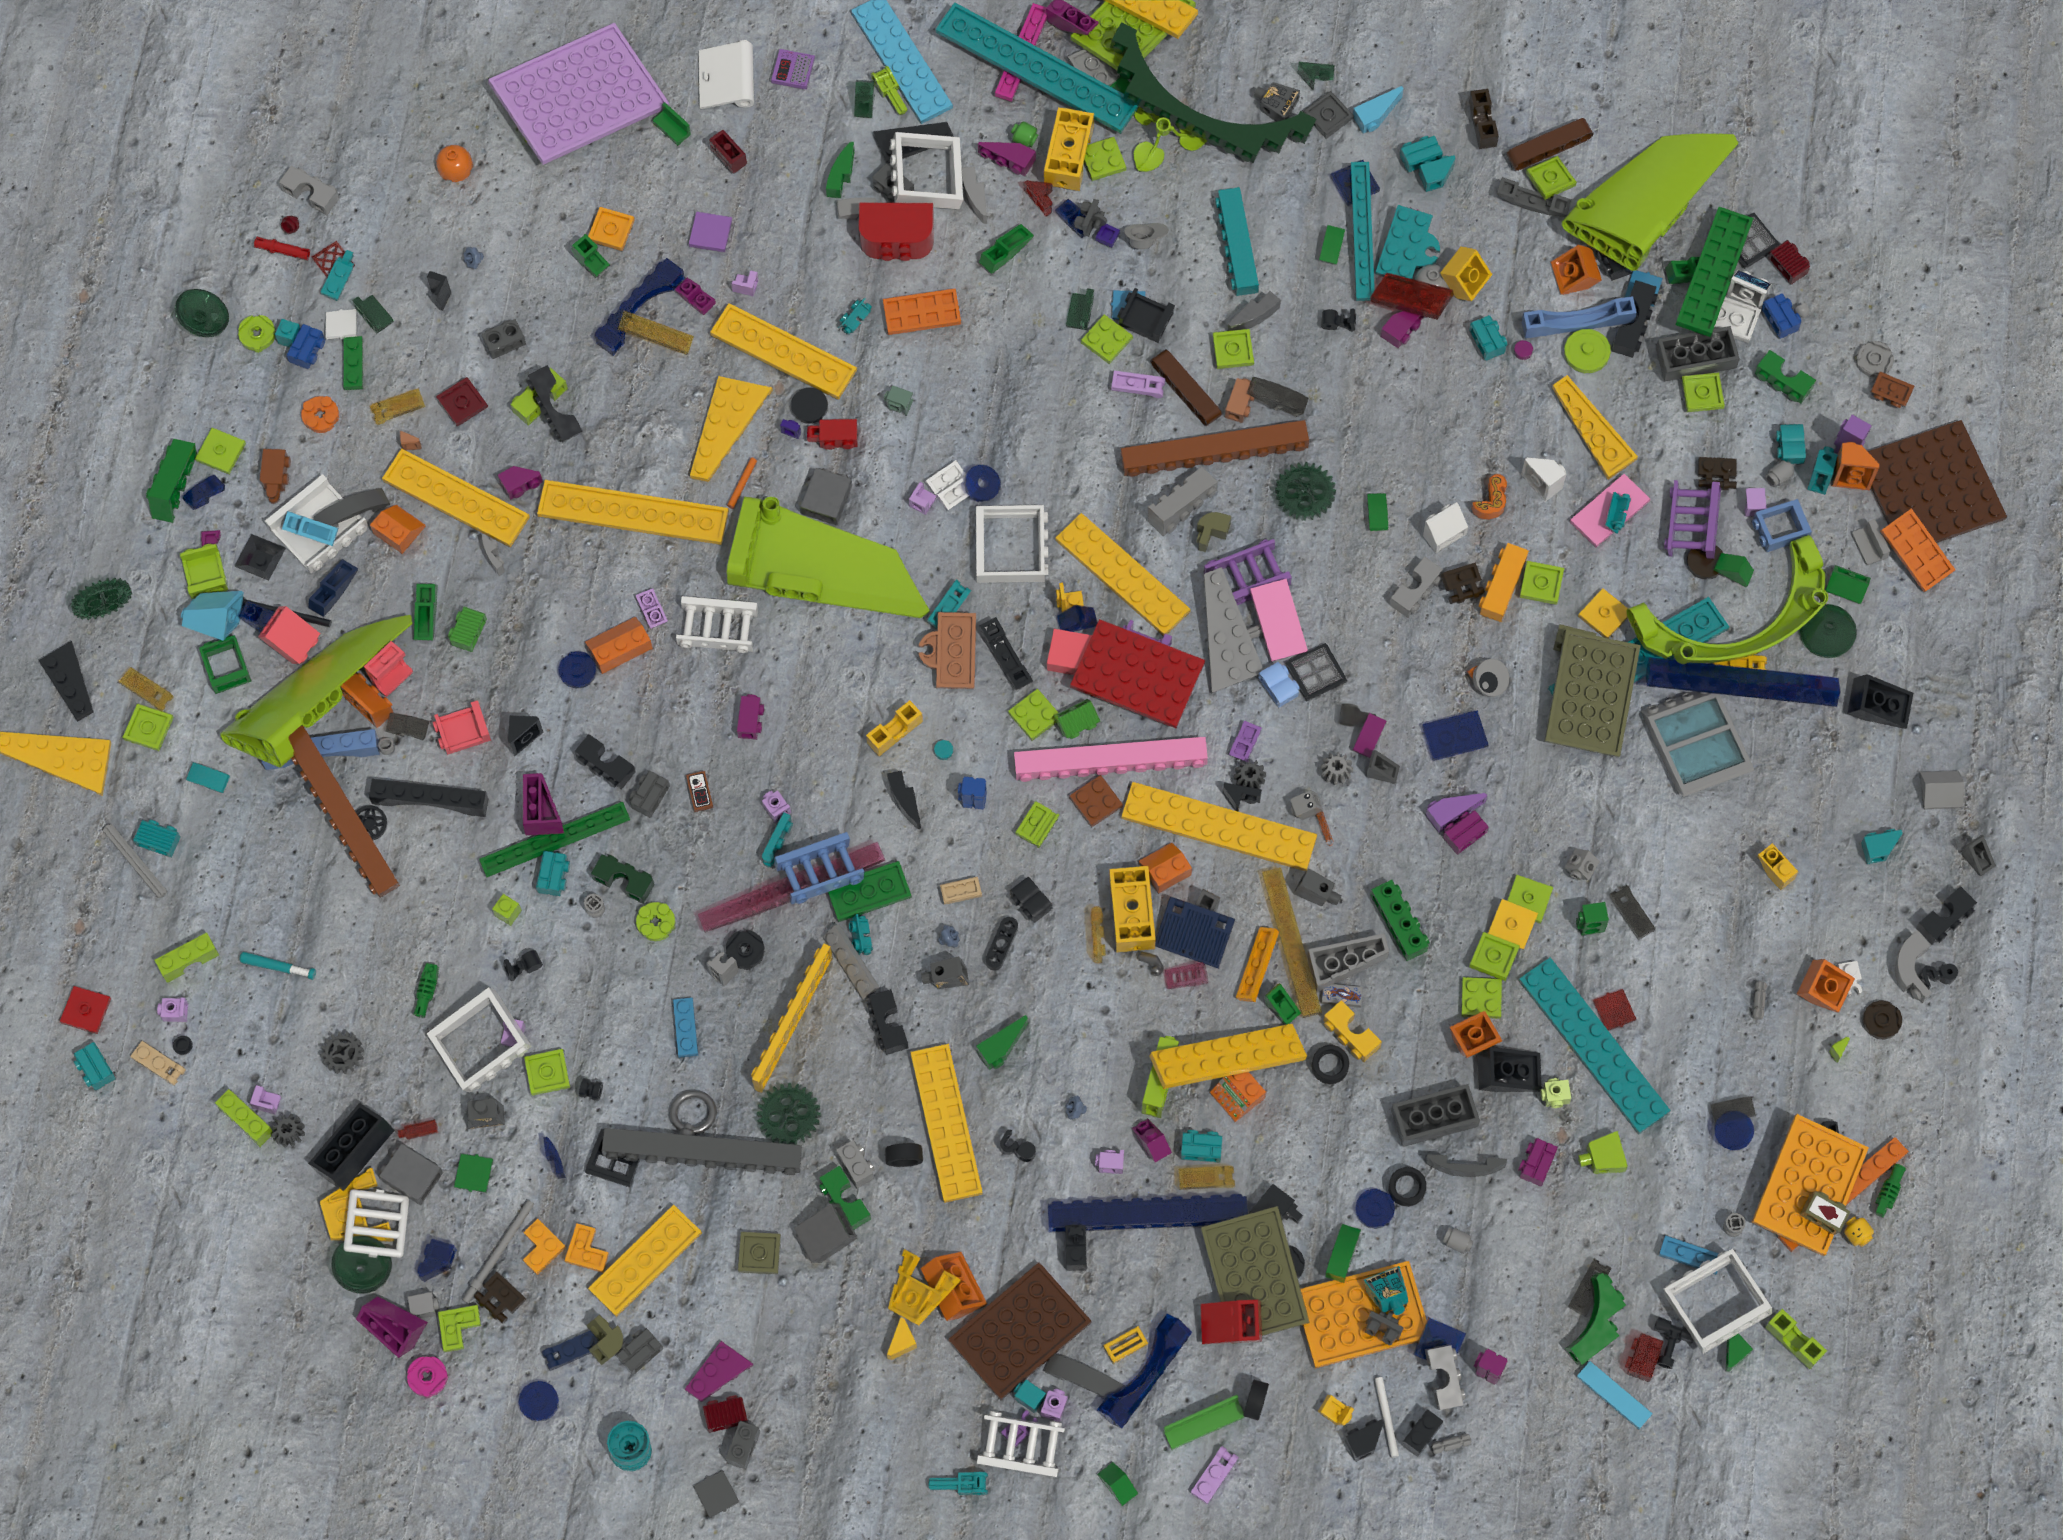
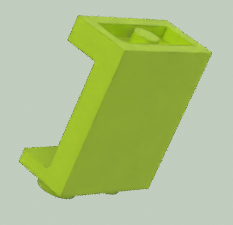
[180,544,229,599]

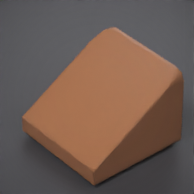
[400,431,422,451]

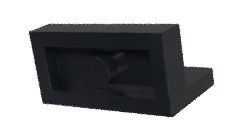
[427,271,451,311]

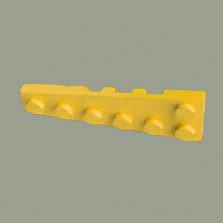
[1552,375,1638,480]

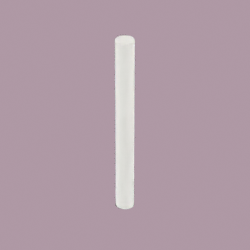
[1375,1377,1399,1458]

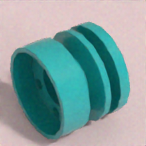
[607,1421,652,1472]

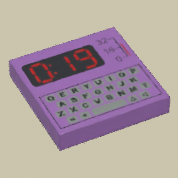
[771,49,815,90]

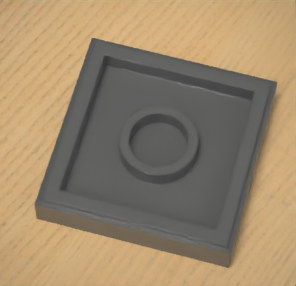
[1303,91,1354,139]

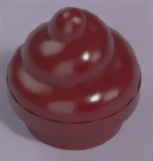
[281,216,299,234]

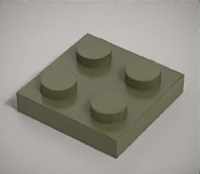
[738,1232,781,1274]

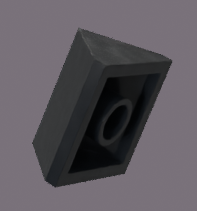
[508,715,544,757]

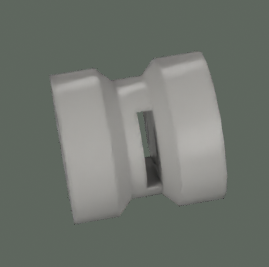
[584,894,605,918]
[1723,1213,1746,1237]

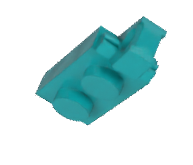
[321,250,354,301]

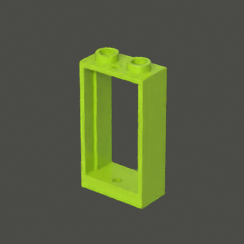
[1142,1036,1179,1118]

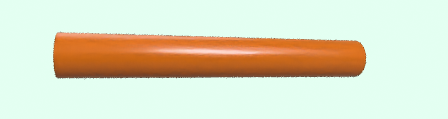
[727,457,757,509]

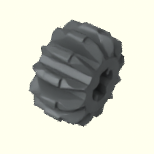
[1234,759,1266,789]
[271,1114,305,1148]

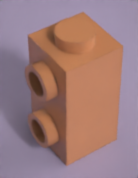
[1225,378,1257,423]

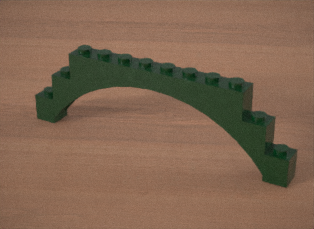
[1110,22,1316,163]

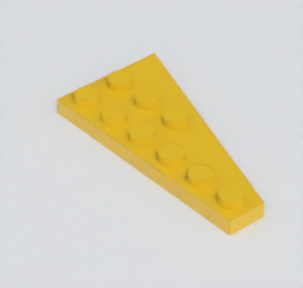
[690,376,773,482]
[0,732,112,796]

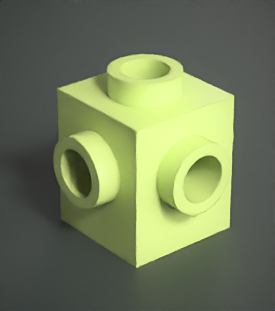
[1540,1078,1571,1108]

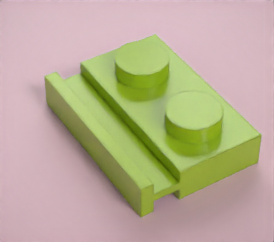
[1016,801,1059,848]

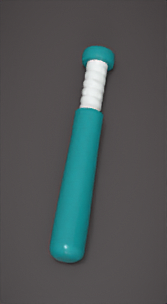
[239,952,316,980]

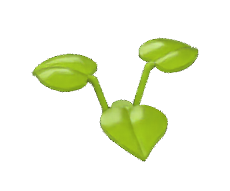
[1134,107,1208,172]

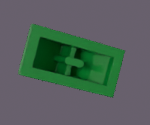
[1713,553,1754,587]
[1726,1334,1753,1372]
[1097,1462,1138,1506]

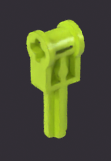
[871,65,907,115]

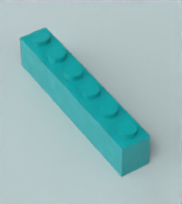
[1215,187,1259,296]

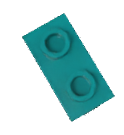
[837,298,872,335]
[1605,492,1631,534]
[849,914,873,955]

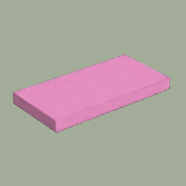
[1570,474,1650,548]
[1250,579,1308,662]

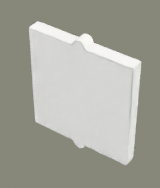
[326,309,357,339]

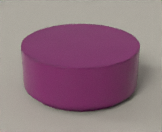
[1514,340,1533,360]

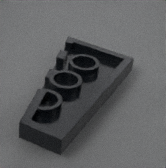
[873,122,954,164]
[39,641,94,722]

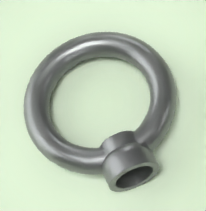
[670,1090,717,1136]

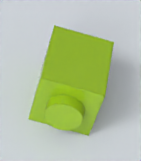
[492,894,522,926]

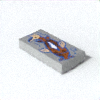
[1322,984,1363,1008]

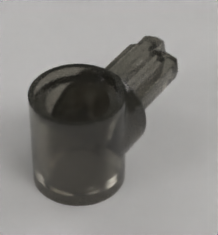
[1339,704,1376,726]

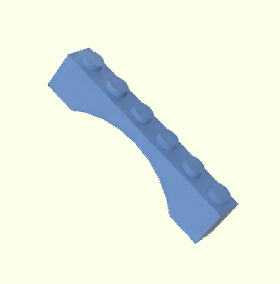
[1521,296,1637,339]
[262,729,380,770]

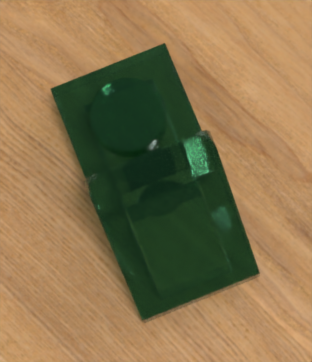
[1298,62,1335,91]
[854,80,875,118]

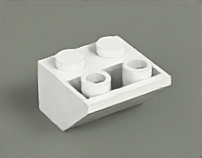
[1423,502,1468,553]

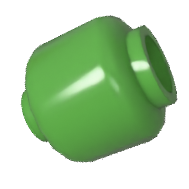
[1010,121,1039,147]

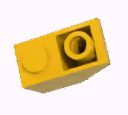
[1758,843,1799,890]

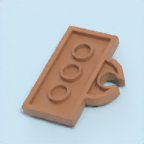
[918,612,976,689]

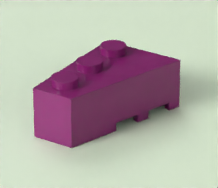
[523,773,564,836]
[356,1296,428,1358]

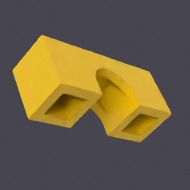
[866,700,923,756]
[1323,1000,1382,1062]

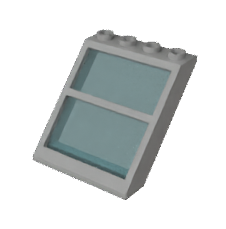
[1641,686,1754,797]

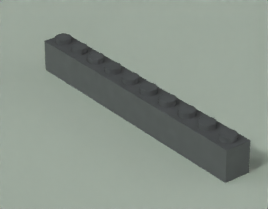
[602,1128,802,1175]

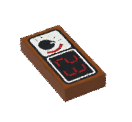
[686,771,713,812]

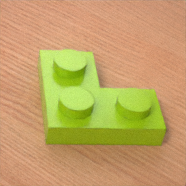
[438,1305,481,1353]

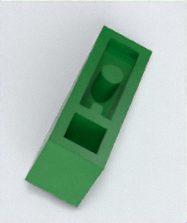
[976,1015,1028,1070]

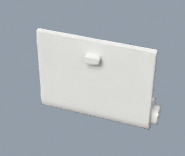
[699,40,754,109]

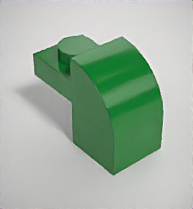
[571,234,610,278]

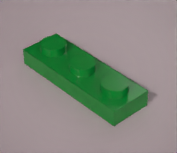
[343,336,363,390]

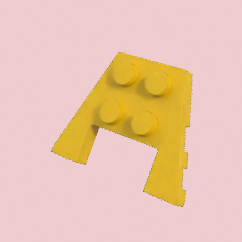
[320,1168,394,1242]
[888,1249,961,1326]

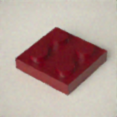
[436,377,488,427]

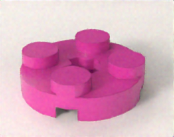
[407,1356,448,1398]

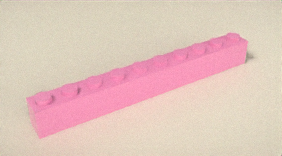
[1014,737,1208,782]

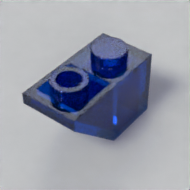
[238,601,275,633]
[417,1239,457,1282]

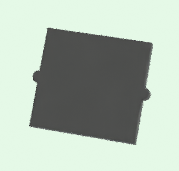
[693,1471,739,1518]

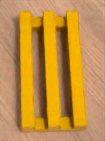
[1103,1326,1148,1364]

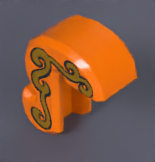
[1471,474,1507,519]

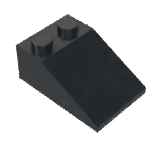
[1847,674,1914,729]
[1478,1047,1542,1092]

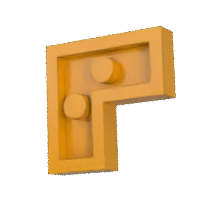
[523,1219,566,1275]
[565,1223,609,1273]

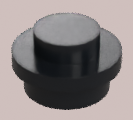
[173,1036,193,1055]

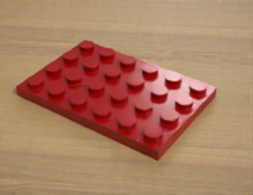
[1070,619,1205,729]

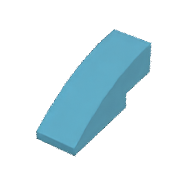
[282,512,339,546]

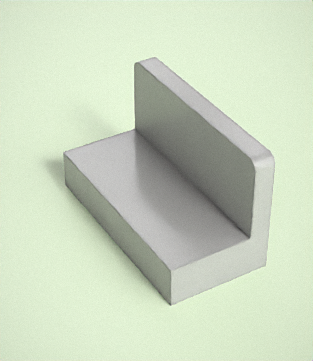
[1852,519,1890,565]

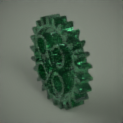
[1275,461,1336,521]
[70,578,132,620]
[757,1083,821,1145]

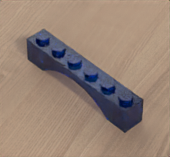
[595,258,685,356]
[1097,1314,1192,1429]

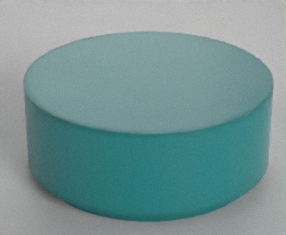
[934,740,953,760]

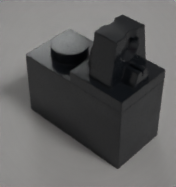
[1248,1184,1303,1224]
[1066,1225,1087,1271]

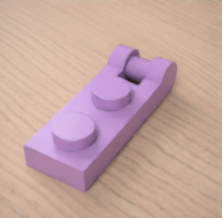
[1111,371,1165,398]
[1191,1446,1239,1505]

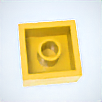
[1440,246,1492,301]

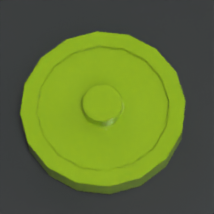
[1564,329,1611,373]

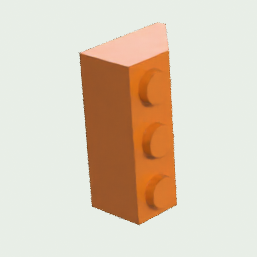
[1832,442,1879,490]
[585,617,653,674]
[340,673,394,728]
[920,1252,987,1321]

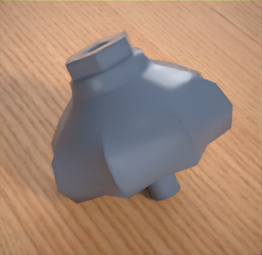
[463,247,484,269]
[938,925,960,948]
[1065,1096,1087,1120]

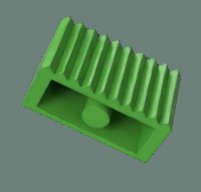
[448,607,487,652]
[1054,699,1100,739]

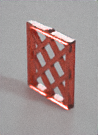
[312,241,355,278]

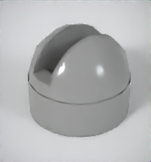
[1793,303,1809,318]
[378,738,394,755]

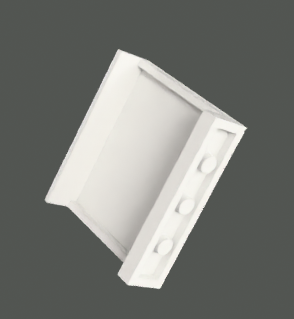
[265,474,369,574]

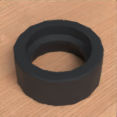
[1312,1045,1349,1084]
[885,1143,923,1167]
[1388,1167,1427,1207]
[1243,1379,1269,1420]

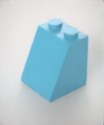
[181,591,244,641]

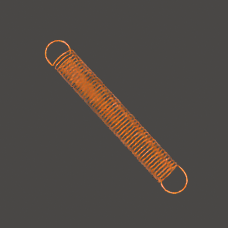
[1316,811,1333,846]

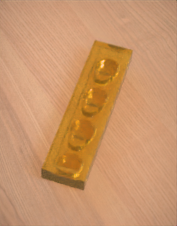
[618,311,694,355]

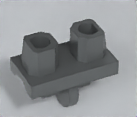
[1074,199,1107,237]
[1365,1310,1404,1346]

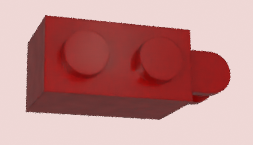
[807,419,858,450]

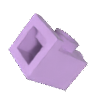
[762,790,791,823]
[157,998,189,1022]
[1095,1150,1124,1174]
[1041,1389,1068,1422]

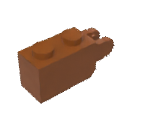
[260,449,291,504]

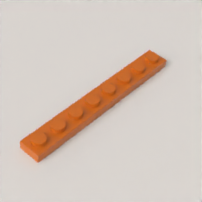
[1778,1137,1909,1252]

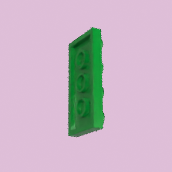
[828,861,912,922]

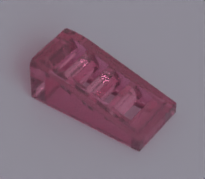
[1165,962,1208,989]

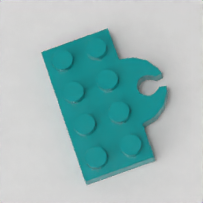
[1375,205,1440,285]

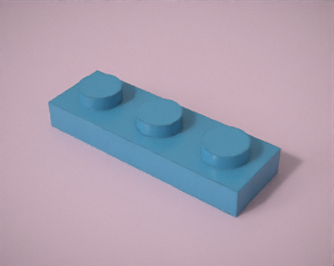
[673,997,698,1058]
[1659,1235,1719,1275]

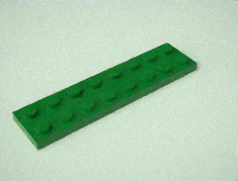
[1675,207,1754,337]

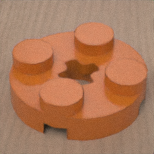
[301,396,340,433]

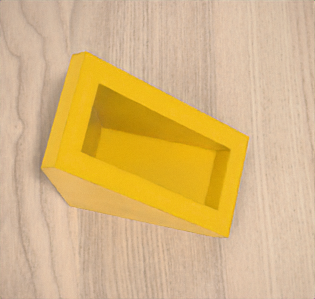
[887,1317,917,1360]

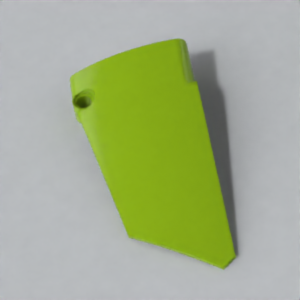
[727,497,930,618]

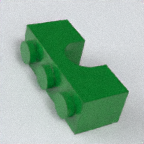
[1755,350,1816,404]
[818,1166,871,1230]

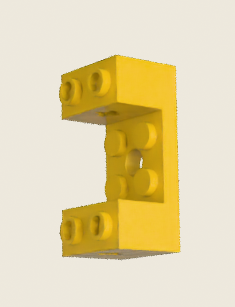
[1044,107,1094,191]
[1109,866,1156,953]

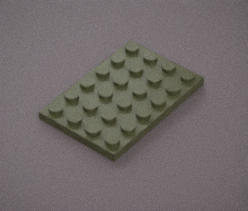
[1544,629,1641,758]
[1201,1206,1310,1344]

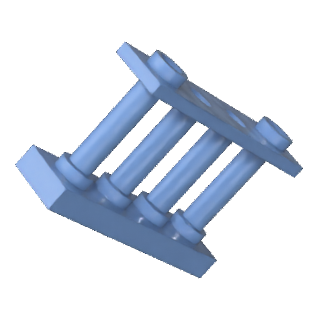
[774,832,864,905]

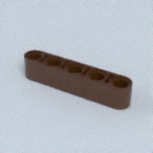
[1506,118,1594,171]
[1150,349,1222,426]

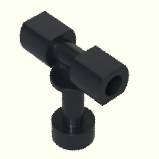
[1654,1317,1694,1369]

